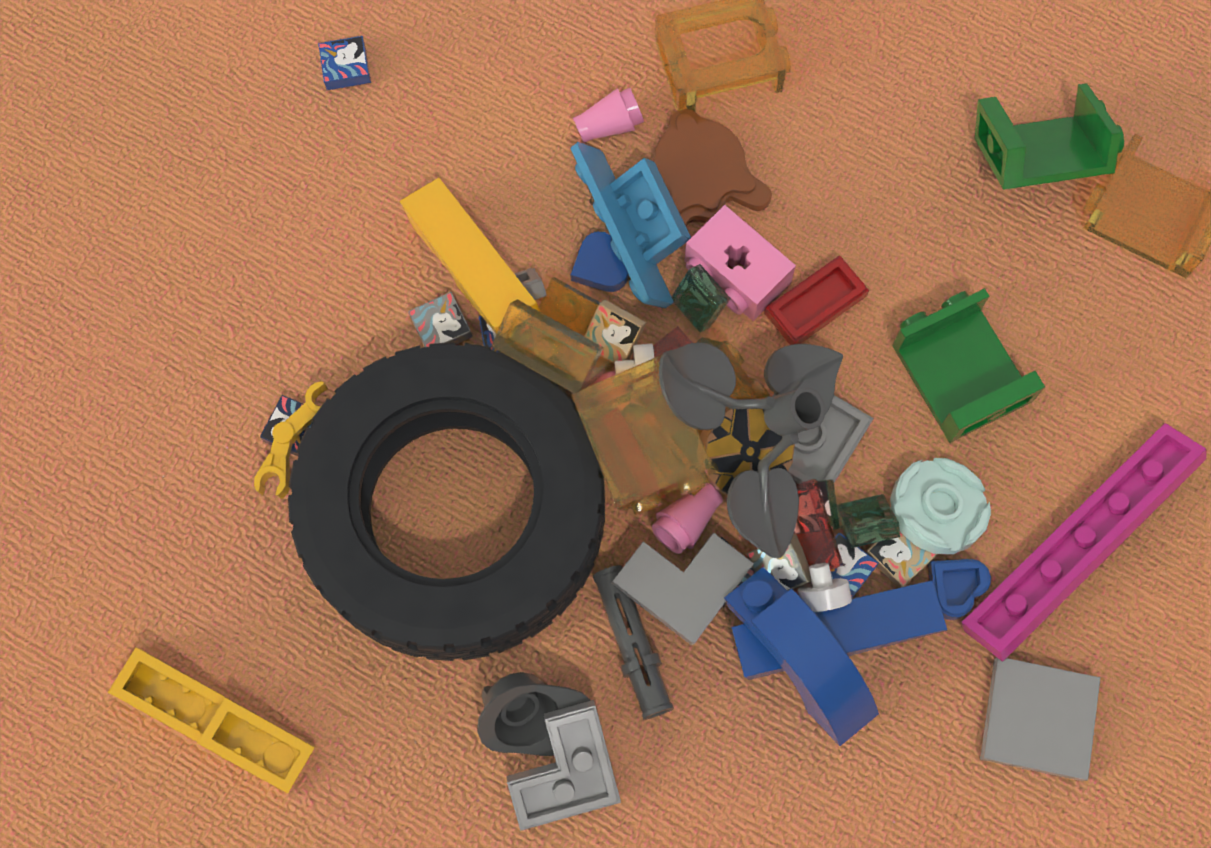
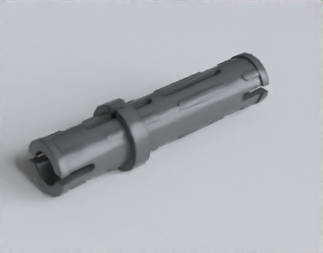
[593,565,674,720]

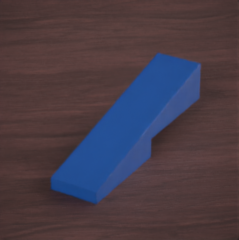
[731,580,947,680]

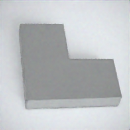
[611,533,754,646]
[506,700,621,831]

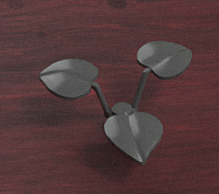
[659,343,843,558]

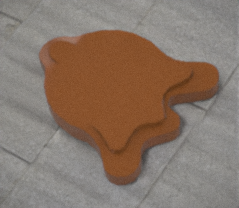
[654,109,772,226]

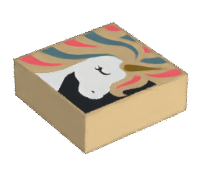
[581,300,647,363]
[866,524,937,588]

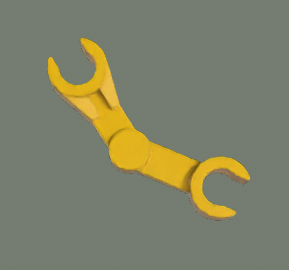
[254,381,331,499]

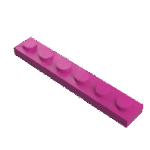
[962,423,1206,662]

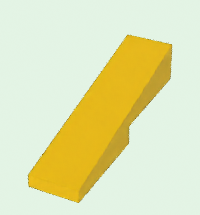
[399,177,540,337]
[108,647,315,794]

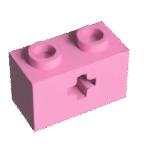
[684,205,796,321]

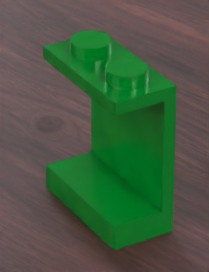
[975,83,1124,190]
[892,288,1045,443]

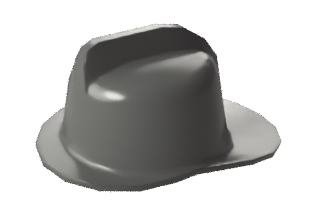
[477,672,591,756]

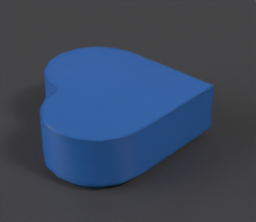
[570,231,629,292]
[928,559,991,620]

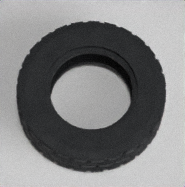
[288,342,605,661]

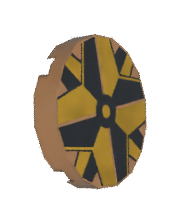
[697,407,795,495]

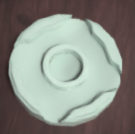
[890,458,991,554]

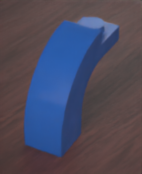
[724,567,879,746]

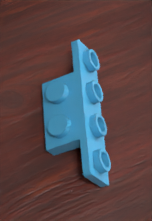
[570,142,691,308]

